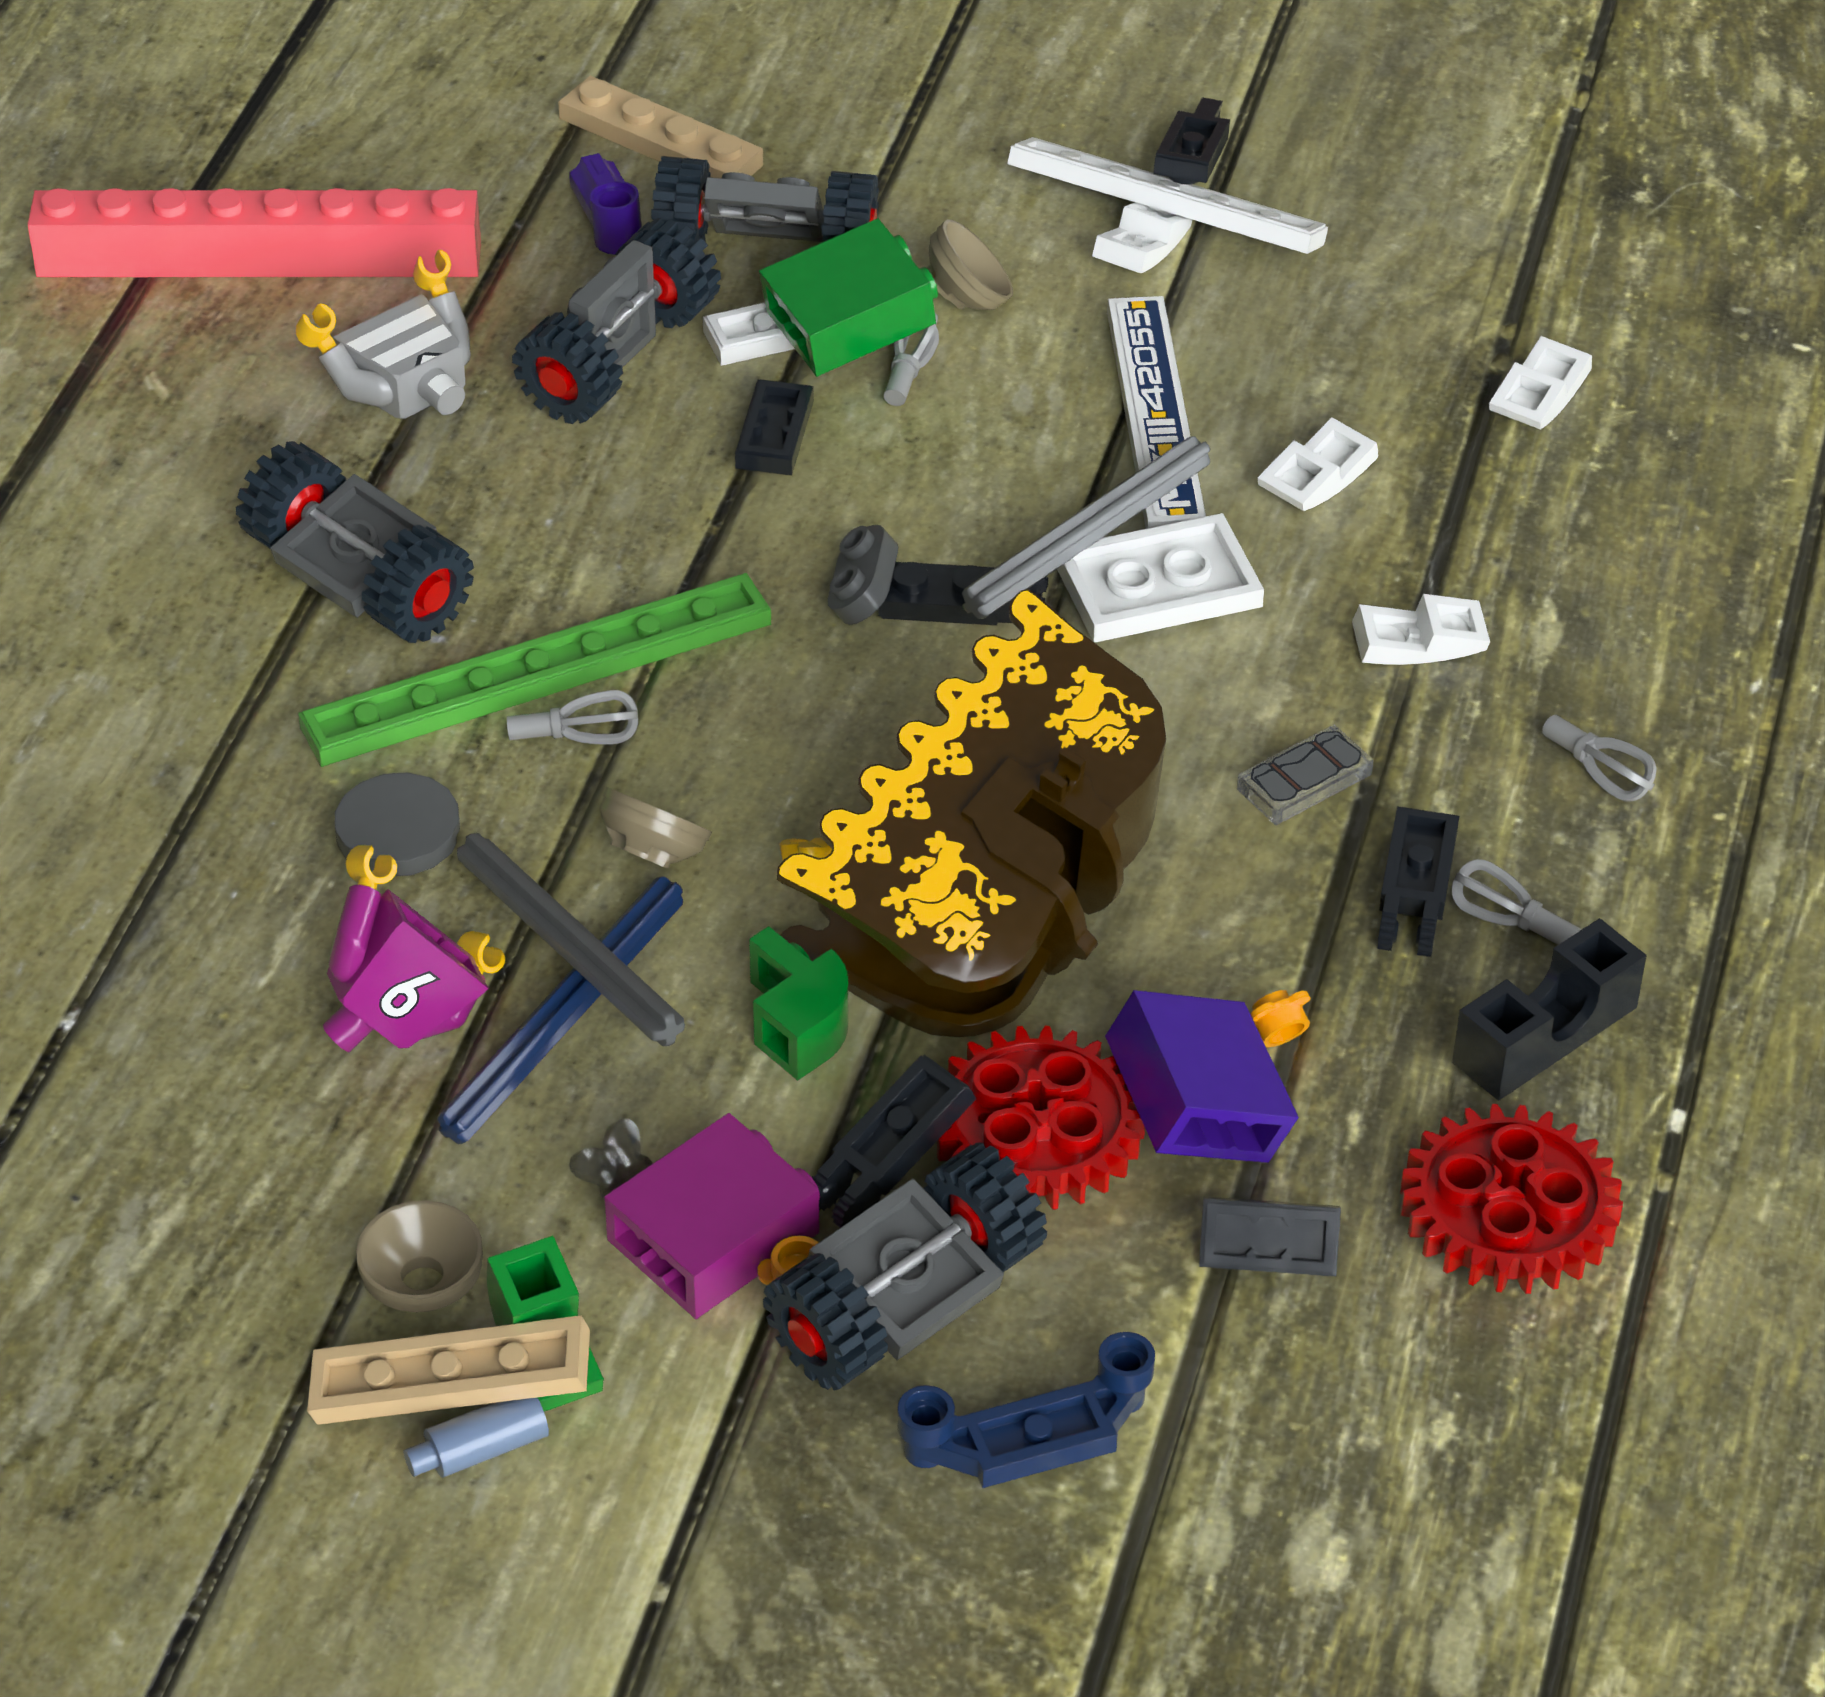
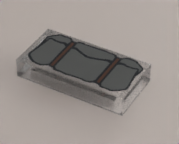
[1237,724,1374,825]

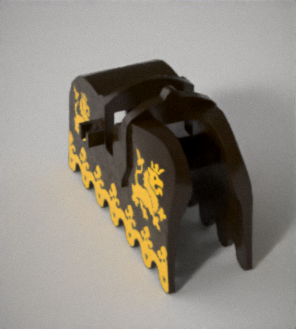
[777,589,1166,1038]

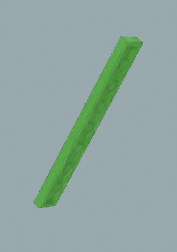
[298,573,771,767]

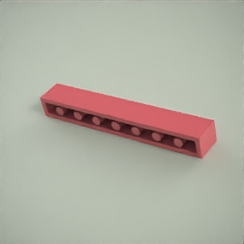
[28,188,481,277]

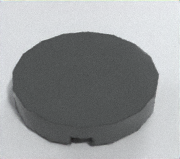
[335,772,460,876]

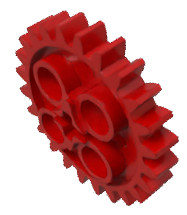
[936,1025,1145,1210]
[1400,1104,1623,1294]

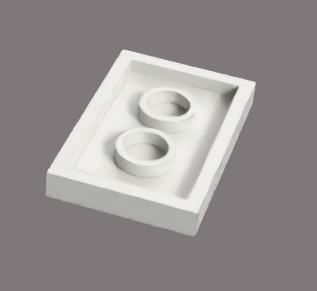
[1057,513,1264,643]

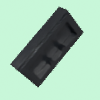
[735,379,814,476]
[1199,1196,1341,1277]

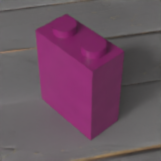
[604,1113,820,1320]

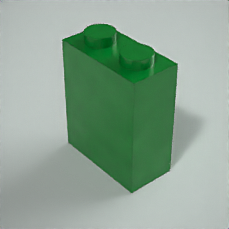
[759,218,938,377]

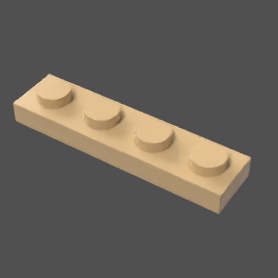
[558,75,763,178]
[307,1315,590,1425]

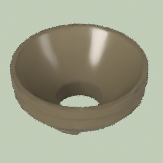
[927,219,1013,310]
[599,787,712,869]
[356,1200,483,1313]

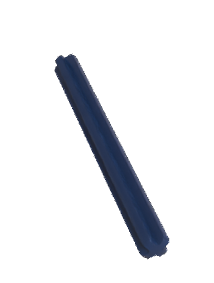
[437,876,683,1144]

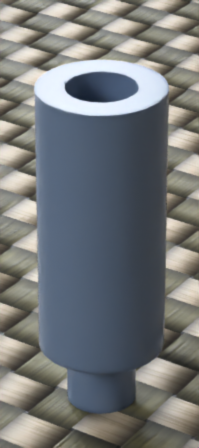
[403,1397,549,1478]

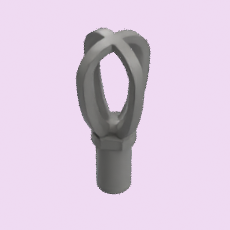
[884,313,939,406]
[507,690,638,744]
[1542,714,1656,802]
[1452,859,1581,945]

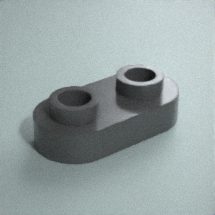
[827,525,899,625]

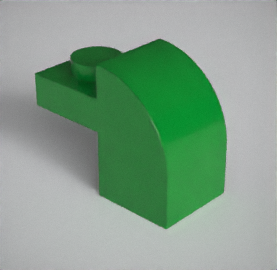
[749,926,848,1081]
[487,1236,604,1412]

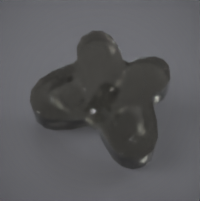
[569,1118,653,1201]

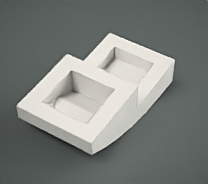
[1092,202,1192,273]
[1489,336,1592,430]
[1258,417,1378,511]
[1352,594,1490,665]

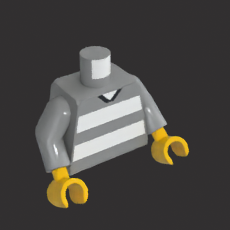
[296,250,471,419]

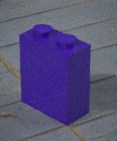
[1105,990,1299,1163]

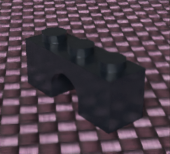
[1452,918,1647,1101]

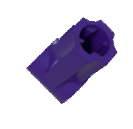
[569,153,642,254]

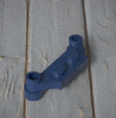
[897,1332,1155,1488]

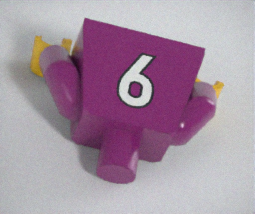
[323,845,505,1052]

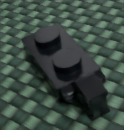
[1153,97,1230,184]

